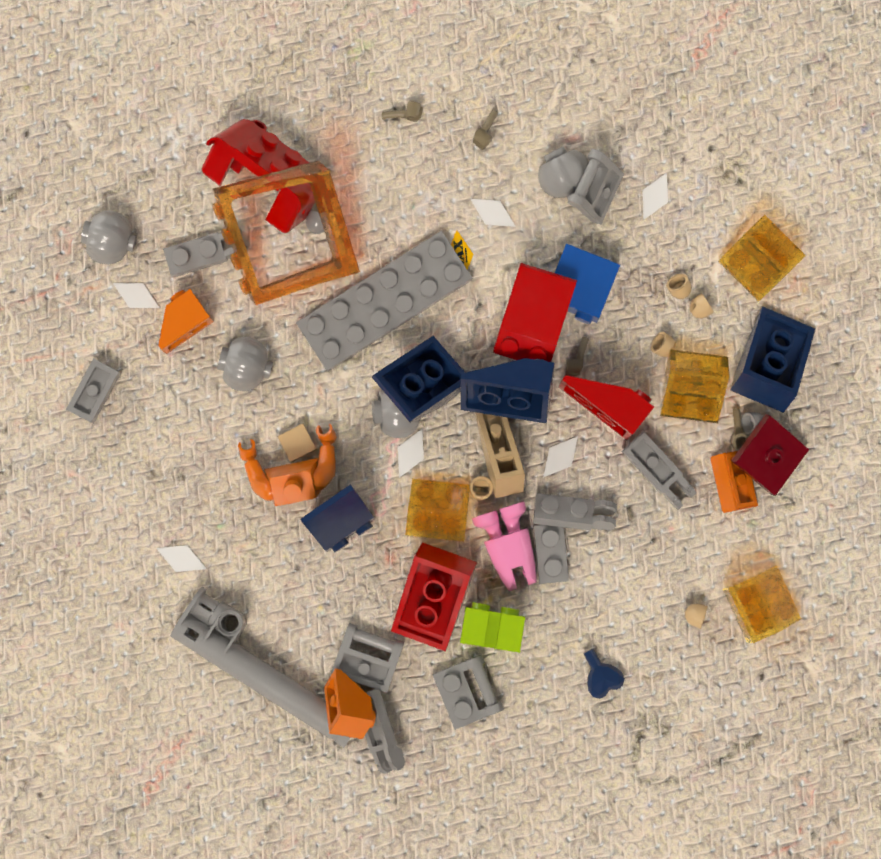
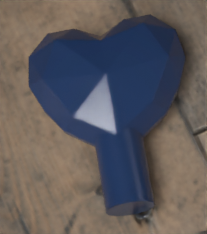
[583,648,625,699]

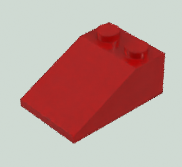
[493,263,577,362]
[558,375,654,441]
[391,542,477,651]

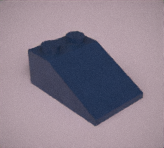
[730,307,815,413]
[372,336,465,423]
[461,358,555,424]
[300,484,375,553]

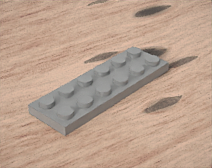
[296,230,473,372]

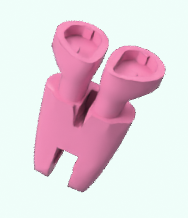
[472,501,537,591]

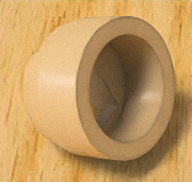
[666,274,692,299]
[689,293,714,319]
[651,332,676,357]
[469,476,493,501]
[685,603,708,629]

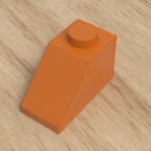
[158,289,214,354]
[324,668,376,739]

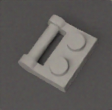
[568,149,624,225]
[331,623,404,693]
[433,654,504,730]

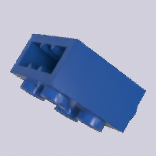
[555,244,620,324]

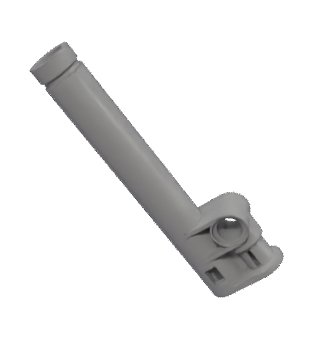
[170,587,351,748]

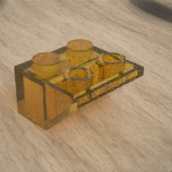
[718,214,806,302]
[660,349,729,423]
[405,478,470,543]
[723,565,801,643]

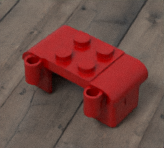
[201,119,328,233]

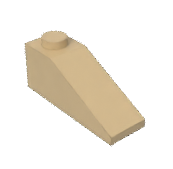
[475,412,525,498]

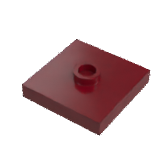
[731,414,809,496]

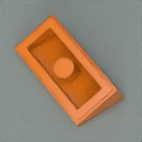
[711,451,758,513]

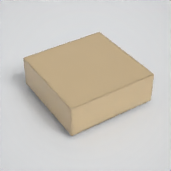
[277,423,317,463]

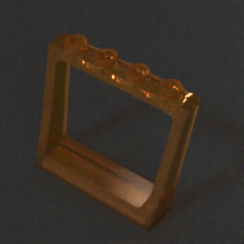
[212,161,360,305]

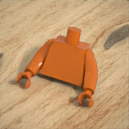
[238,424,337,506]

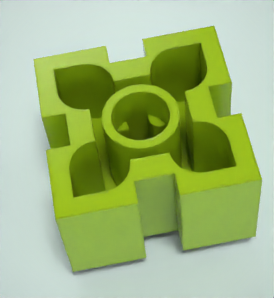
[460,602,525,653]

